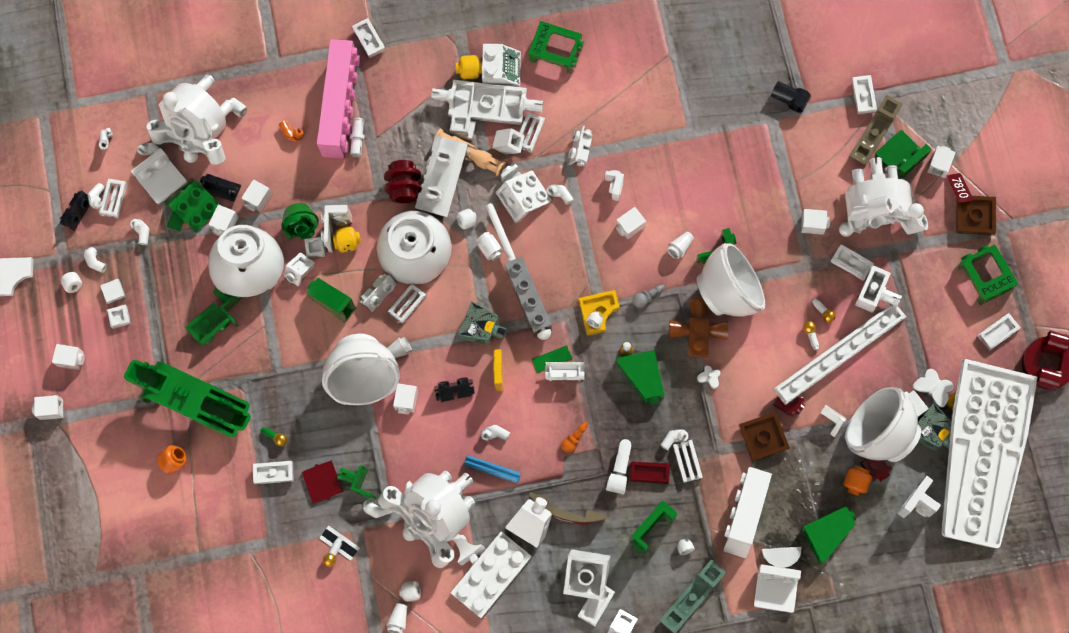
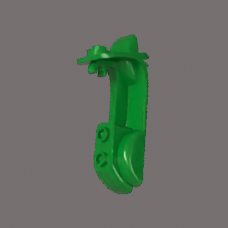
[124,360,251,437]

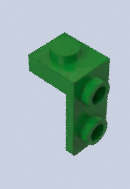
[696,228,737,264]

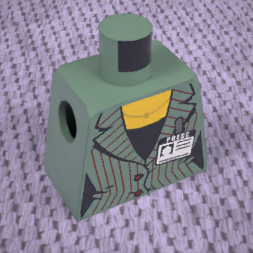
[458,301,507,345]
[918,403,951,451]

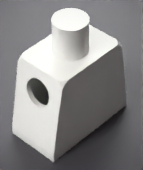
[506,497,552,548]

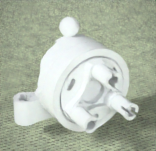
[146,74,234,165]
[839,157,928,237]
[378,471,475,568]

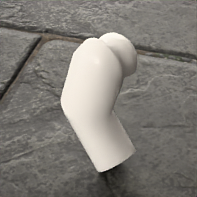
[99,128,113,150]
[137,143,160,155]
[88,183,105,209]
[547,184,574,205]
[130,219,150,245]
[84,247,107,273]
[481,425,511,441]
[363,500,393,518]

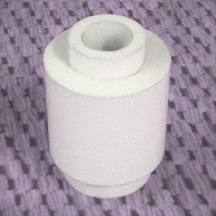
[476,232,503,261]

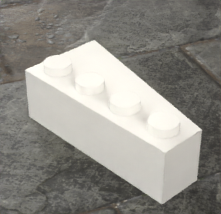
[723,467,772,559]

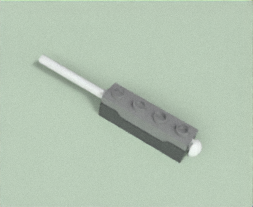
[485,203,552,340]

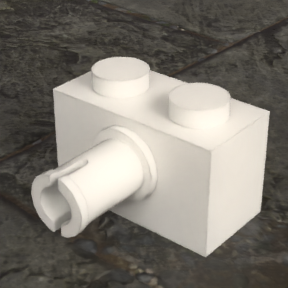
[855,266,902,313]

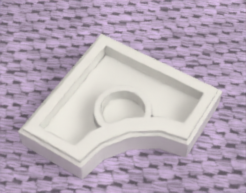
[0,257,34,296]

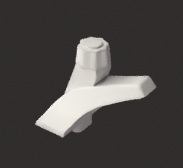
[454,535,486,566]

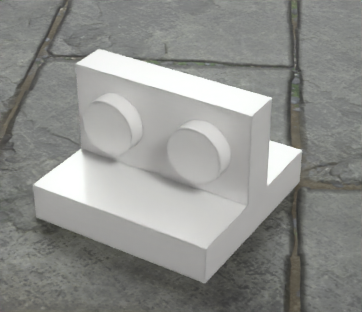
[897,476,941,518]

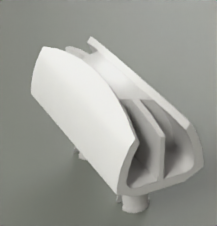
[415,135,468,217]

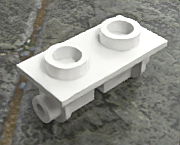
[568,126,593,167]
[359,273,397,312]
[545,362,584,381]

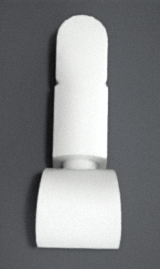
[606,439,631,494]

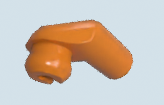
[278,120,304,141]

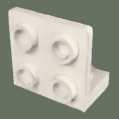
[131,148,187,205]
[495,171,552,223]
[321,205,352,252]
[754,564,801,613]

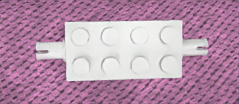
[431,80,543,125]

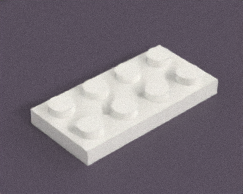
[451,531,532,619]

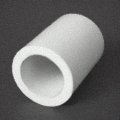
[230,98,248,118]

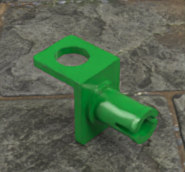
[213,288,243,327]
[337,465,376,500]

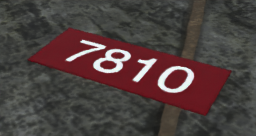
[946,173,974,203]

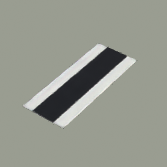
[319,525,360,561]

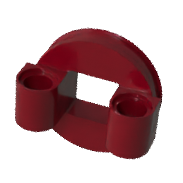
[1022,330,1069,391]

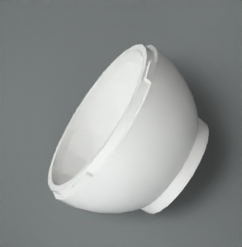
[377,211,452,285]
[208,225,284,297]
[697,243,765,317]
[322,334,400,405]
[845,387,921,462]

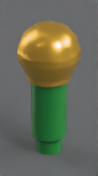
[260,427,288,446]

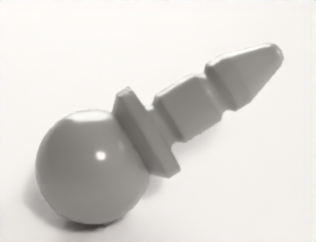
[632,285,665,308]

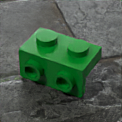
[185,302,230,346]

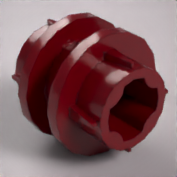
[384,160,422,204]

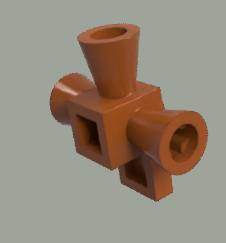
[669,299,728,358]

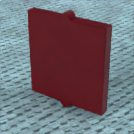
[302,460,343,504]

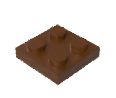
[956,196,996,235]
[739,412,790,462]

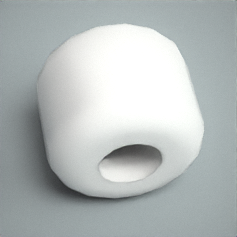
[456,209,477,230]
[60,272,82,293]
[399,581,421,602]

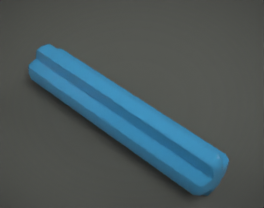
[464,456,521,483]

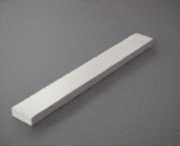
[774,304,906,405]

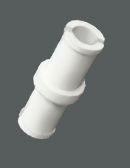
[350,118,365,157]

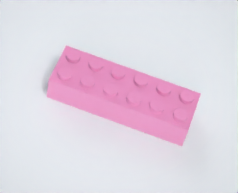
[317,39,360,159]

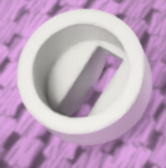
[586,312,603,328]
[677,539,695,555]

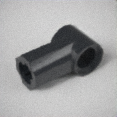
[771,81,811,113]

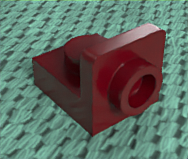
[773,396,805,418]
[860,458,892,482]

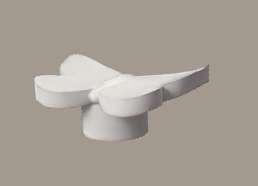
[912,369,954,408]

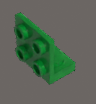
[875,130,931,179]
[166,179,221,232]

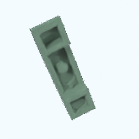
[659,560,727,633]

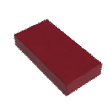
[630,461,670,484]

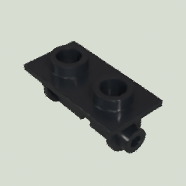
[200,174,241,202]
[59,190,90,231]
[434,377,475,402]

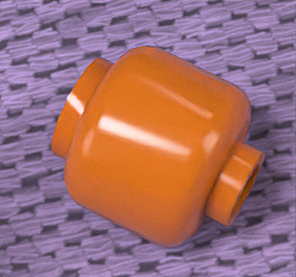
[157,445,186,474]
[843,465,872,496]

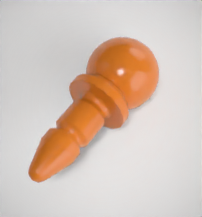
[561,422,588,453]

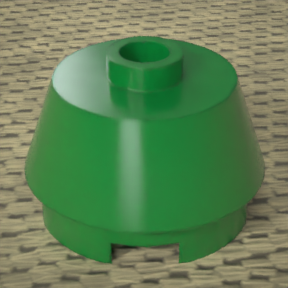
[281,203,319,240]

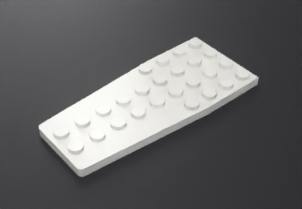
[941,359,1037,548]

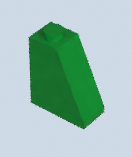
[306,278,356,323]
[616,350,665,404]
[801,506,856,565]

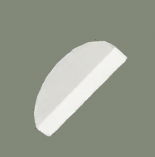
[761,547,802,568]

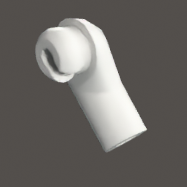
[660,429,689,451]

